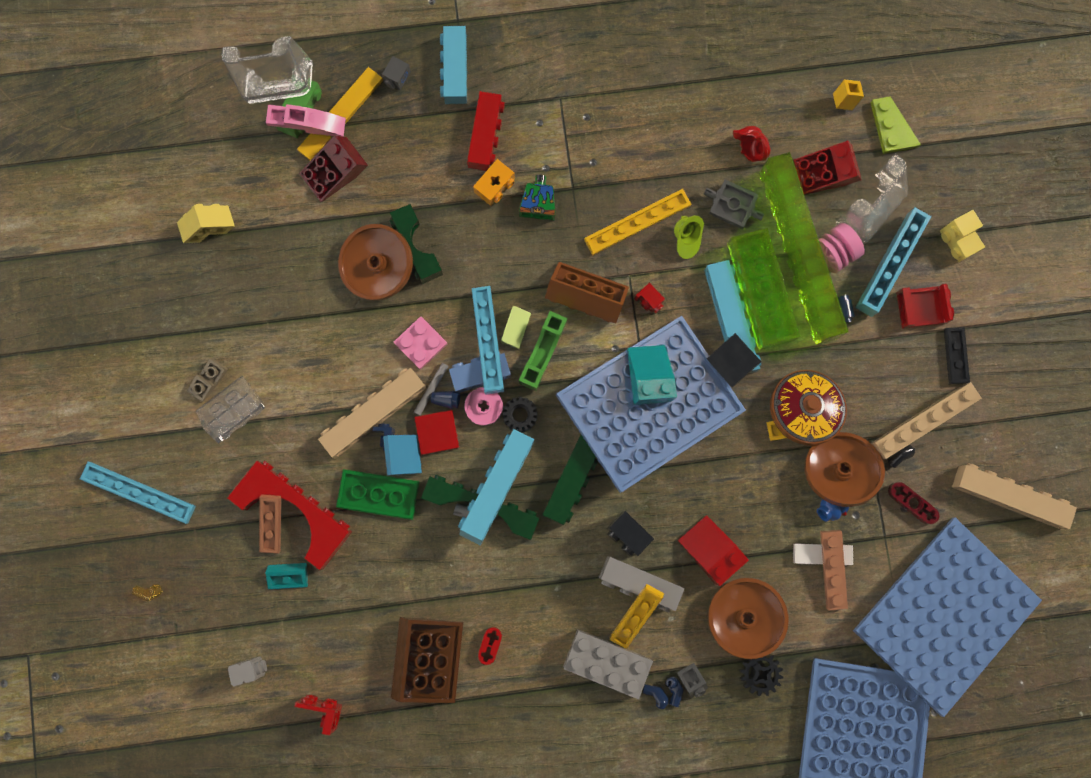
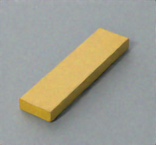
[609,584,664,649]

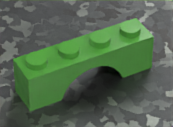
[519,311,567,391]

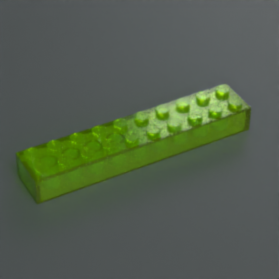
[759,152,849,345]

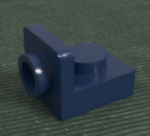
[373,424,395,451]

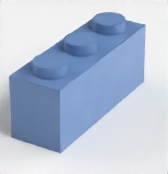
[449,352,511,393]

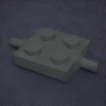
[703,179,765,229]

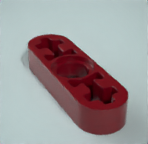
[888,482,940,524]

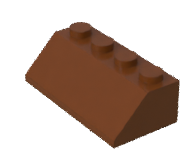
[545,262,629,324]

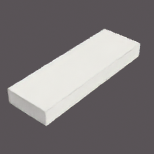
[793,544,853,565]

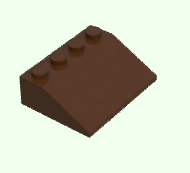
[391,617,463,703]

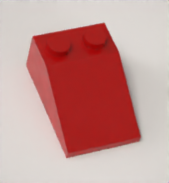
[677,515,749,586]

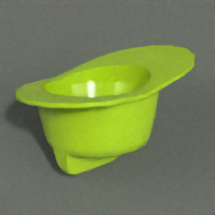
[674,215,704,259]

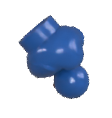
[817,499,849,522]

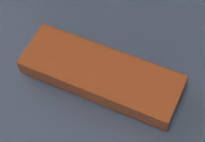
[259,495,281,554]

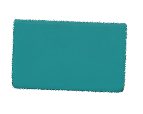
[265,563,308,589]

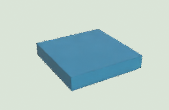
[383,435,422,475]

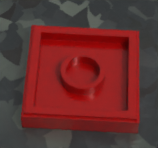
[415,410,460,455]

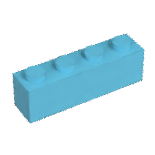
[440,26,467,104]

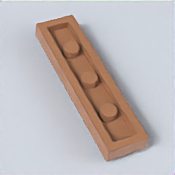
[820,530,848,610]

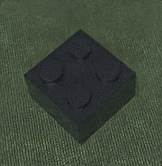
[606,511,654,556]

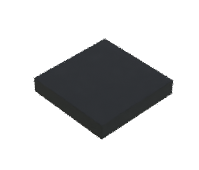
[707,333,762,388]

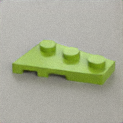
[870,96,921,154]

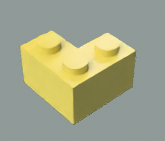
[177,204,235,243]
[940,210,985,262]

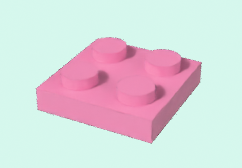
[394,316,448,370]

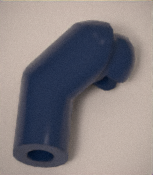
[666,677,684,707]
[642,684,668,709]

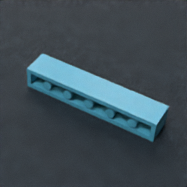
[855,207,931,317]
[704,260,761,373]
[458,429,534,546]

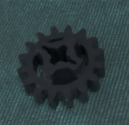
[739,654,784,696]

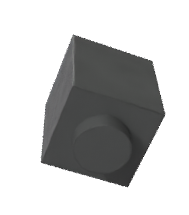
[382,56,411,90]

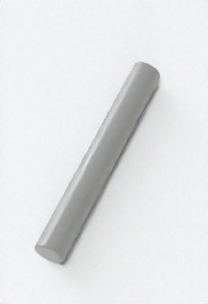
[414,363,449,416]

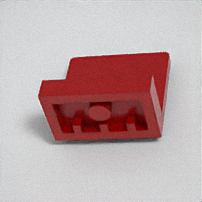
[294,695,342,735]

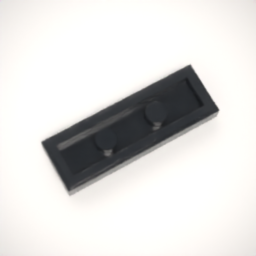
[944,327,970,385]

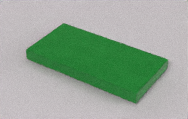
[336,469,420,520]

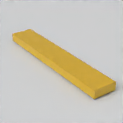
[297,67,383,161]
[584,189,692,256]

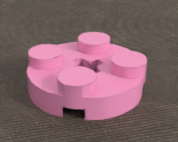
[464,387,503,426]

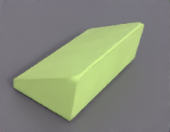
[501,306,531,349]

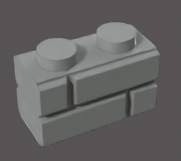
[228,656,267,687]

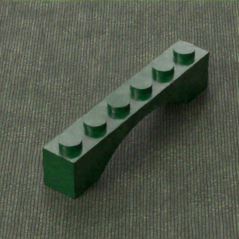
[421,474,539,540]

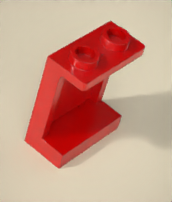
[896,283,954,329]

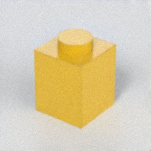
[833,79,864,110]

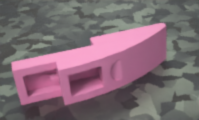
[266,104,346,137]

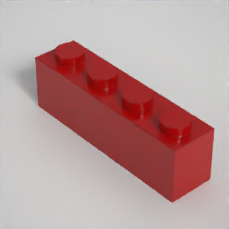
[467,91,505,171]

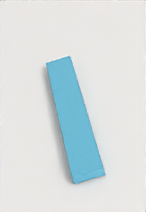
[472,286,504,395]
[80,461,196,524]

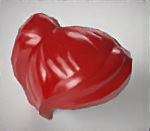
[733,126,771,162]

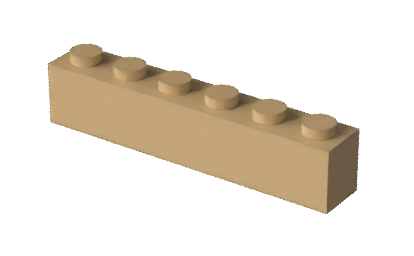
[318,368,426,459]
[871,382,982,460]
[952,463,1077,530]

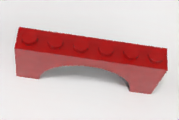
[227,460,352,570]

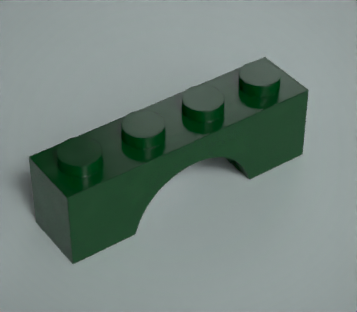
[389,204,443,284]

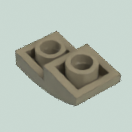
[187,358,228,402]

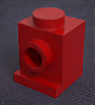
[634,282,665,314]

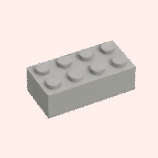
[599,556,685,612]
[563,629,653,699]

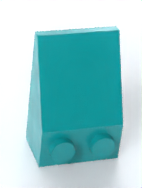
[627,345,677,405]

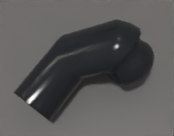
[888,445,915,468]

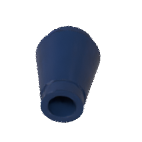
[431,391,460,410]

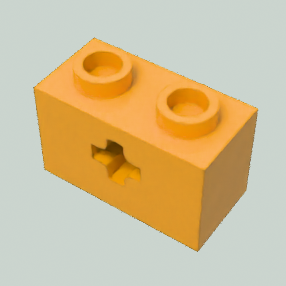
[473,159,515,206]

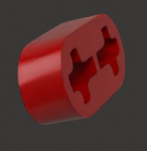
[478,627,502,665]

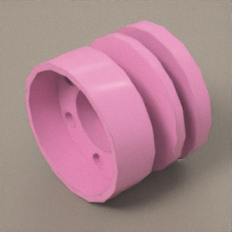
[813,223,865,274]

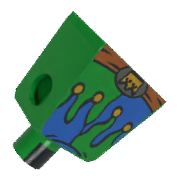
[519,175,555,220]

